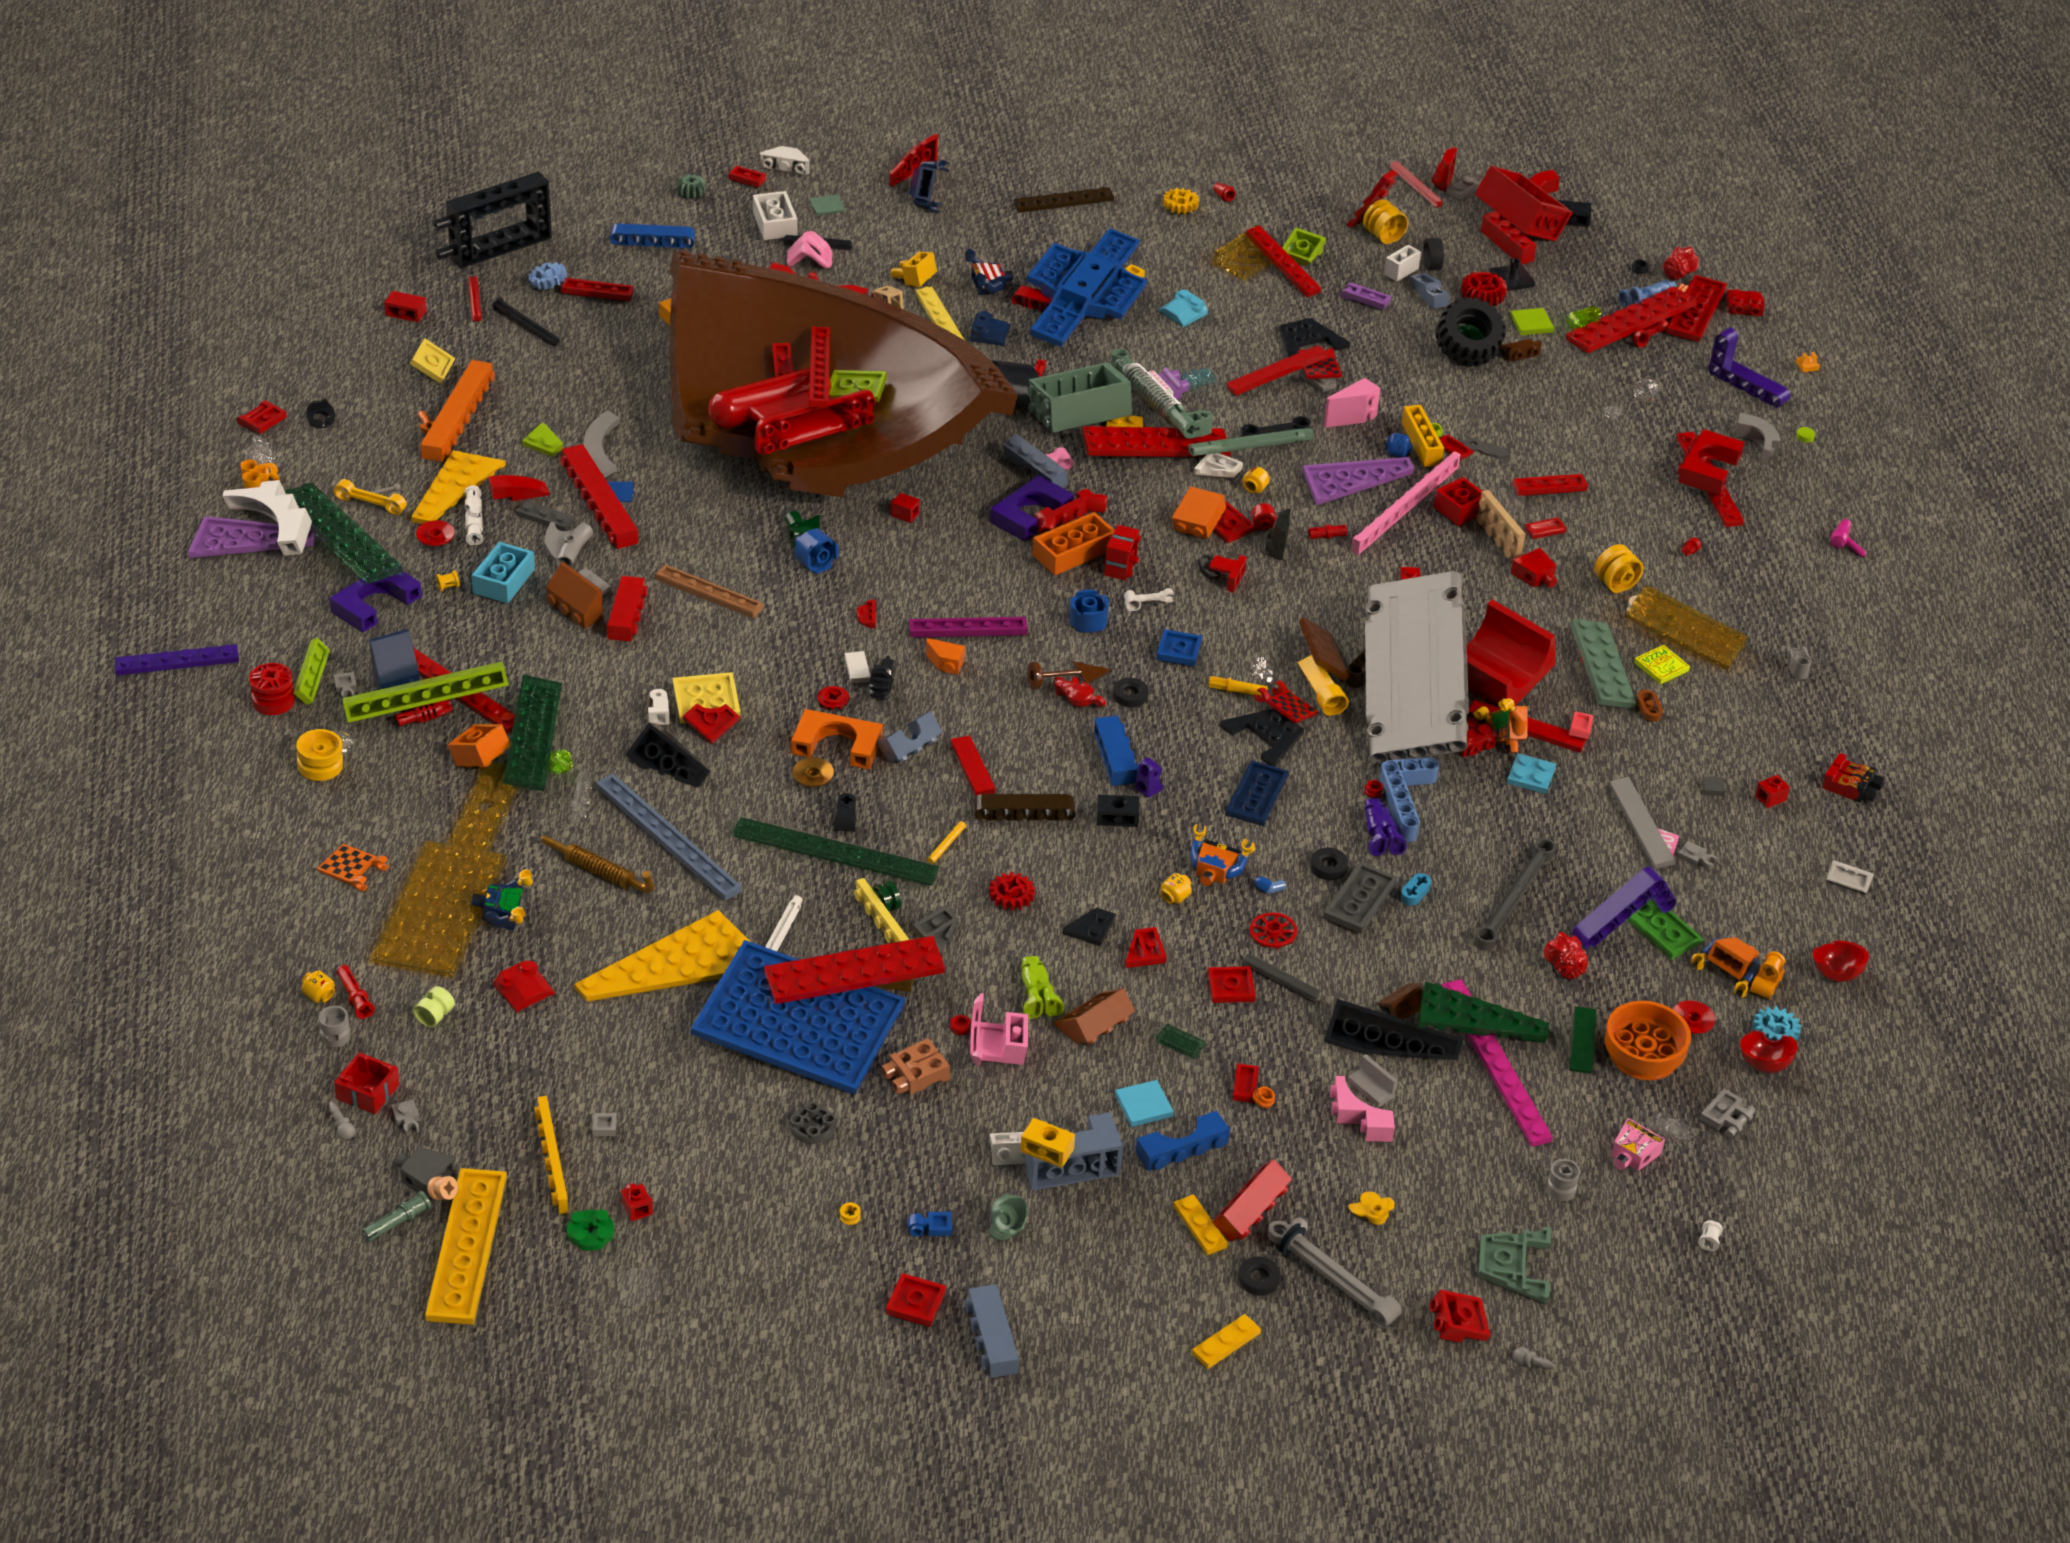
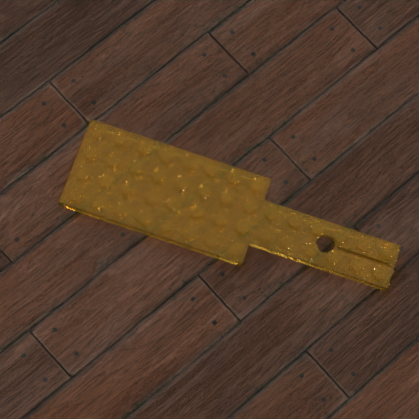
[369,762,526,978]

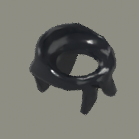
[306,398,336,428]

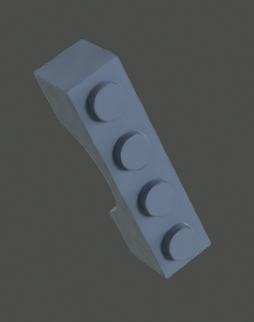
[1003,434,1068,488]

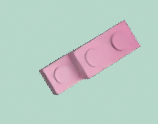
[1330,1076,1395,1142]

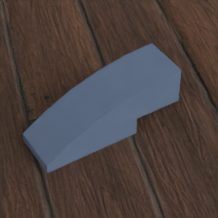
[1410,273,1449,309]

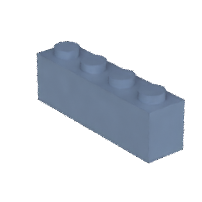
[965,1284,1019,1378]

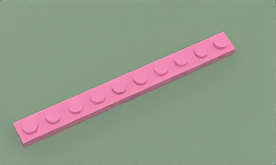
[1352,451,1461,555]

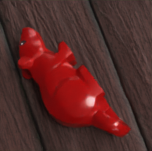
[1054,676,1106,708]

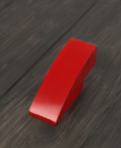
[489,475,550,501]

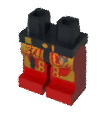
[1822,753,1885,803]

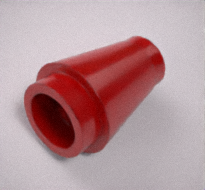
[1213,183,1236,202]

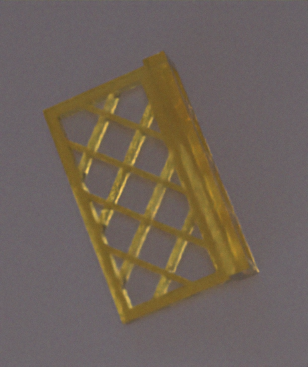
[1211,225,1272,281]

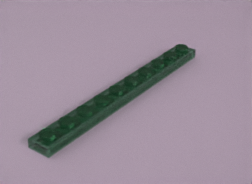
[733,817,939,886]

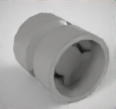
[319,1006,351,1047]
[1547,1159,1581,1201]

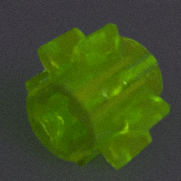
[548,748,574,775]

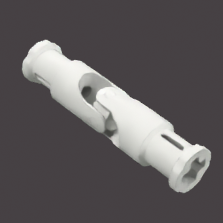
[464,485,483,545]

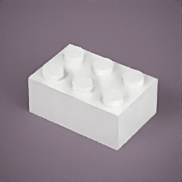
[753,191,797,240]

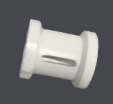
[1698,1220,1723,1251]

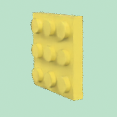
[673,672,741,724]

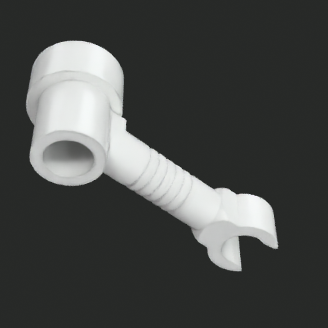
[1124,588,1174,611]

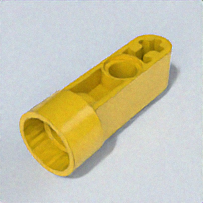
[1297,654,1349,716]

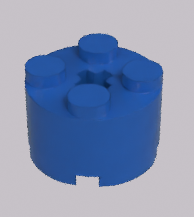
[794,528,839,574]
[1069,589,1109,632]

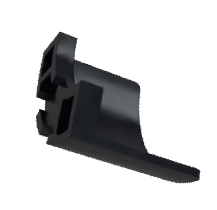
[991,360,1039,407]

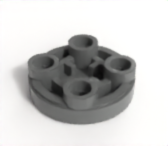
[790,1102,836,1144]

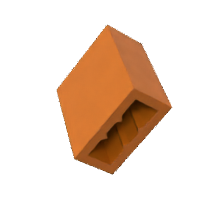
[1172,486,1226,539]

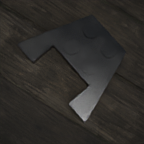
[1279,318,1350,357]
[1220,709,1304,767]

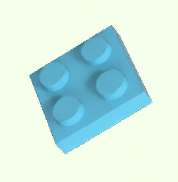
[1507,753,1556,794]

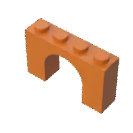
[791,709,883,770]

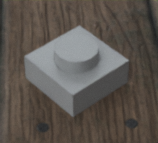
[593,1113,617,1136]

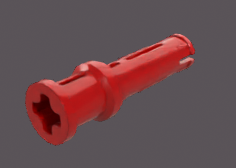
[336,965,375,1019]

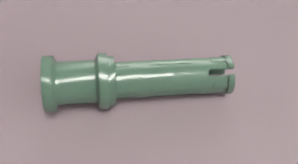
[362,1191,432,1242]

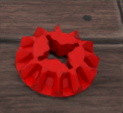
[817,686,849,710]

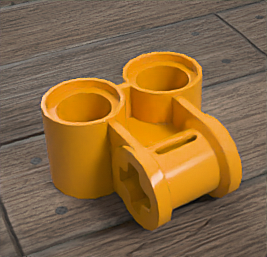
[240,459,280,489]
[1750,951,1785,1000]

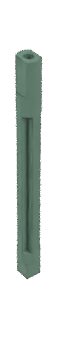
[1188,428,1314,456]

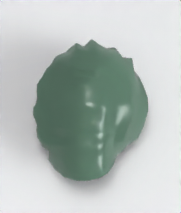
[990,1194,1028,1241]

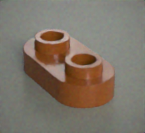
[1636,690,1663,722]

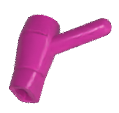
[1830,519,1866,557]

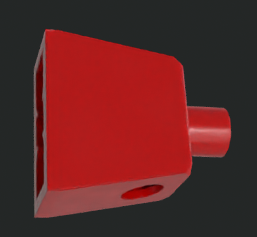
[1511,548,1557,588]

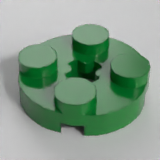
[567,1209,614,1251]

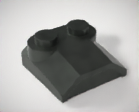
[1265,508,1291,560]

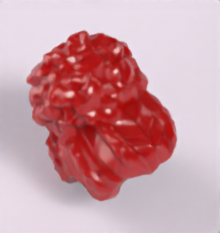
[1662,247,1699,280]
[1543,932,1588,980]

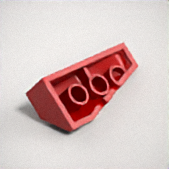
[889,134,938,187]

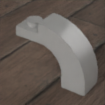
[1735,413,1780,464]

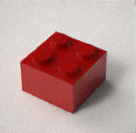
[1433,477,1482,526]

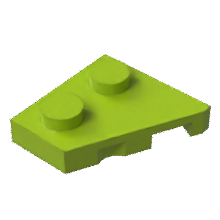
[522,422,563,457]

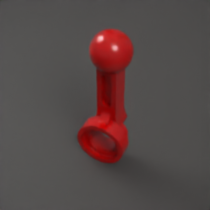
[1632,319,1668,348]

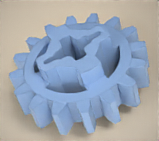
[528,262,567,290]

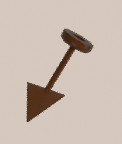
[1027,661,1111,689]

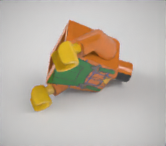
[1473,698,1528,754]

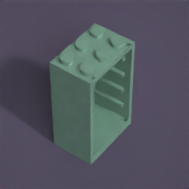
[1027,362,1132,433]

